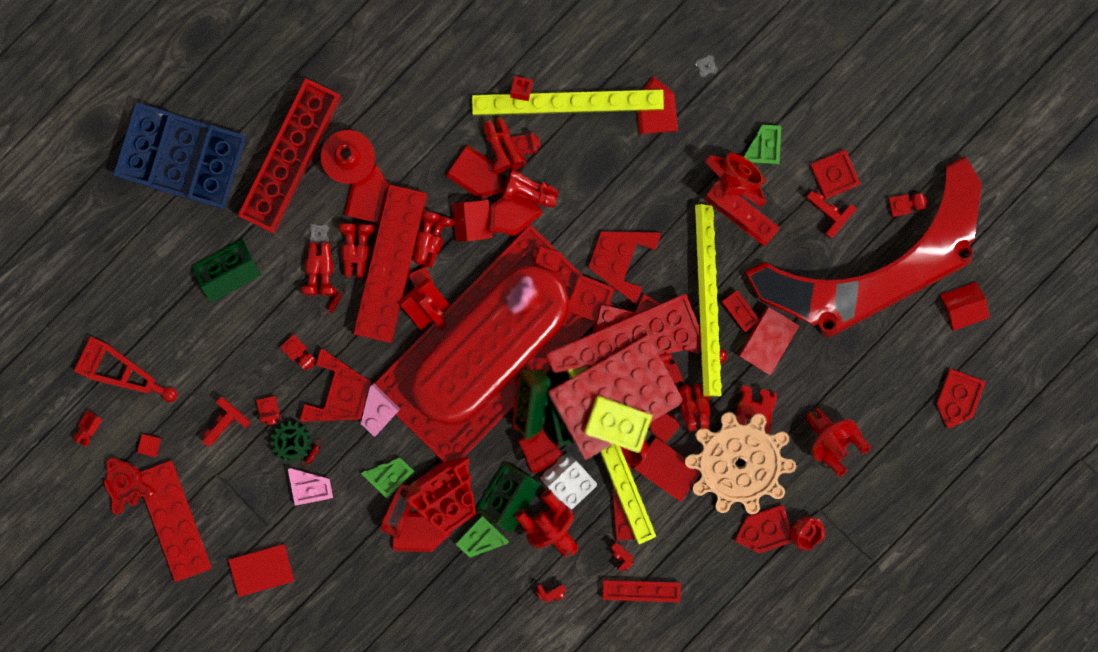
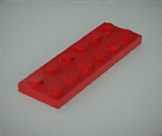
[140,460,212,582]

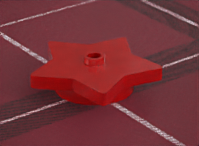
[705,151,767,207]

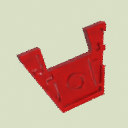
[589,232,661,304]
[300,349,372,422]

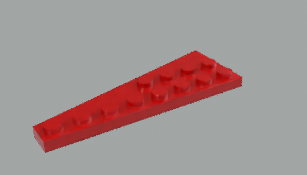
[546,294,701,372]

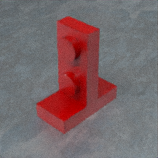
[805,191,856,240]
[202,397,252,447]

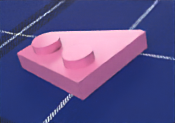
[361,384,400,437]
[288,469,333,505]

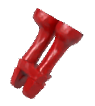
[484,117,527,174]
[502,169,558,208]

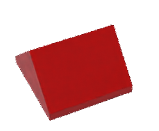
[452,200,493,242]
[940,282,989,331]

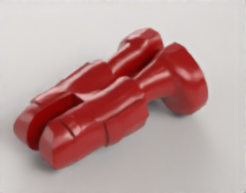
[413,211,455,268]
[339,224,375,278]
[300,242,336,296]
[678,384,710,431]

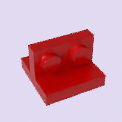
[398,278,451,330]

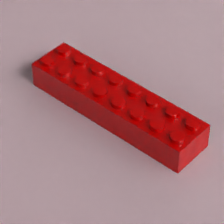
[238,78,342,234]
[354,185,428,344]

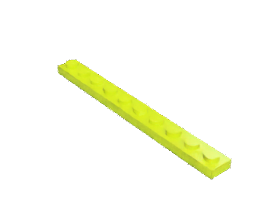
[472,90,664,115]
[695,204,722,397]
[567,366,656,544]

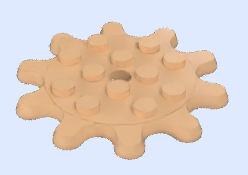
[685,412,796,514]

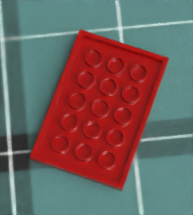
[548,335,684,460]

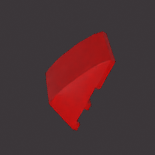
[405,457,476,535]

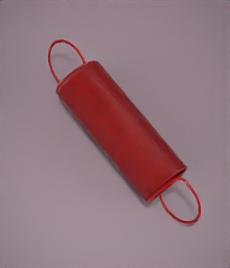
[325,288,345,316]
[302,440,323,469]

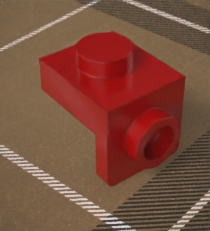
[536,584,567,602]

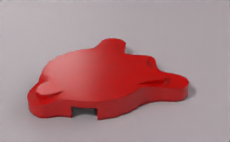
[104,458,153,515]

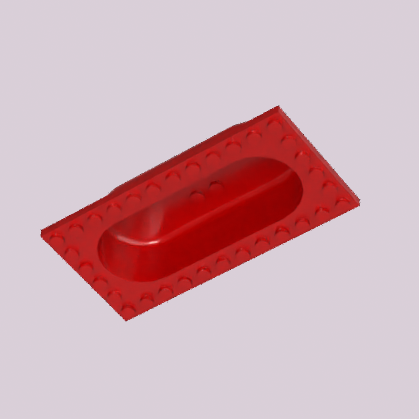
[375,224,613,462]

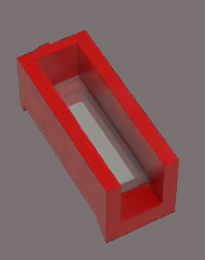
[381,484,412,538]

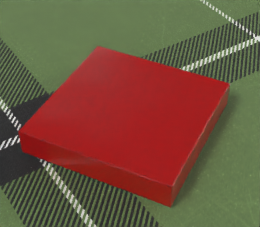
[810,149,861,200]
[568,275,615,322]

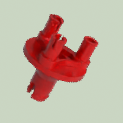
[321,130,375,184]
[806,408,871,477]
[514,490,578,558]

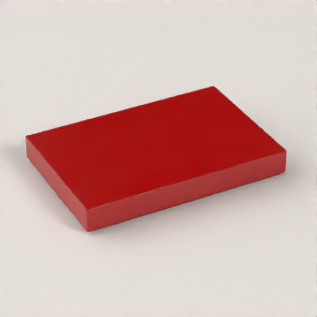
[738,306,799,375]
[634,438,701,502]
[229,544,295,597]

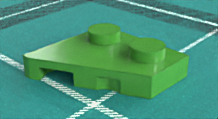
[744,125,781,165]
[361,458,415,500]
[456,516,509,557]

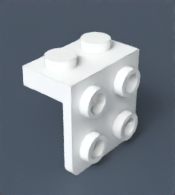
[540,452,597,509]

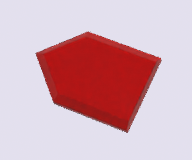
[638,76,678,135]
[446,145,504,198]
[344,165,389,224]
[489,193,543,236]
[936,369,986,429]
[735,505,793,553]
[393,512,451,552]

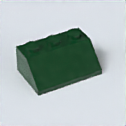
[192,239,261,303]
[513,370,550,440]
[475,462,541,534]

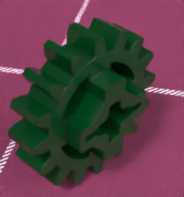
[270,421,313,463]

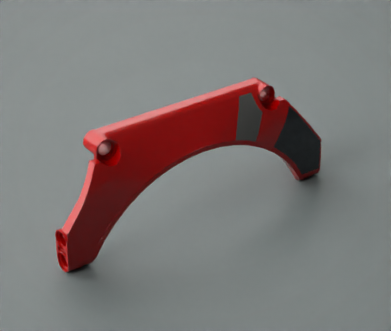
[745,156,982,337]

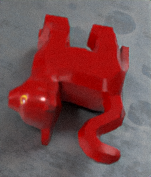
[735,386,777,434]

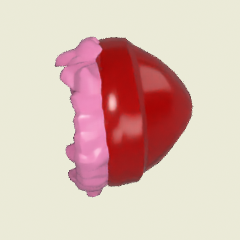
[507,277,542,314]

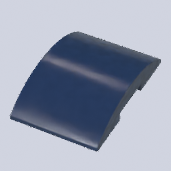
[113,102,247,209]

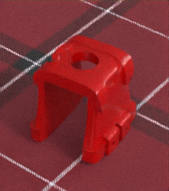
[518,430,563,473]

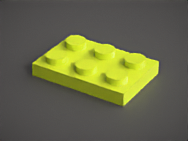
[584,396,652,452]

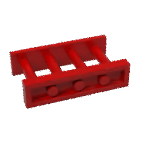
[704,180,780,247]

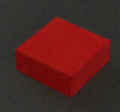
[137,434,161,457]

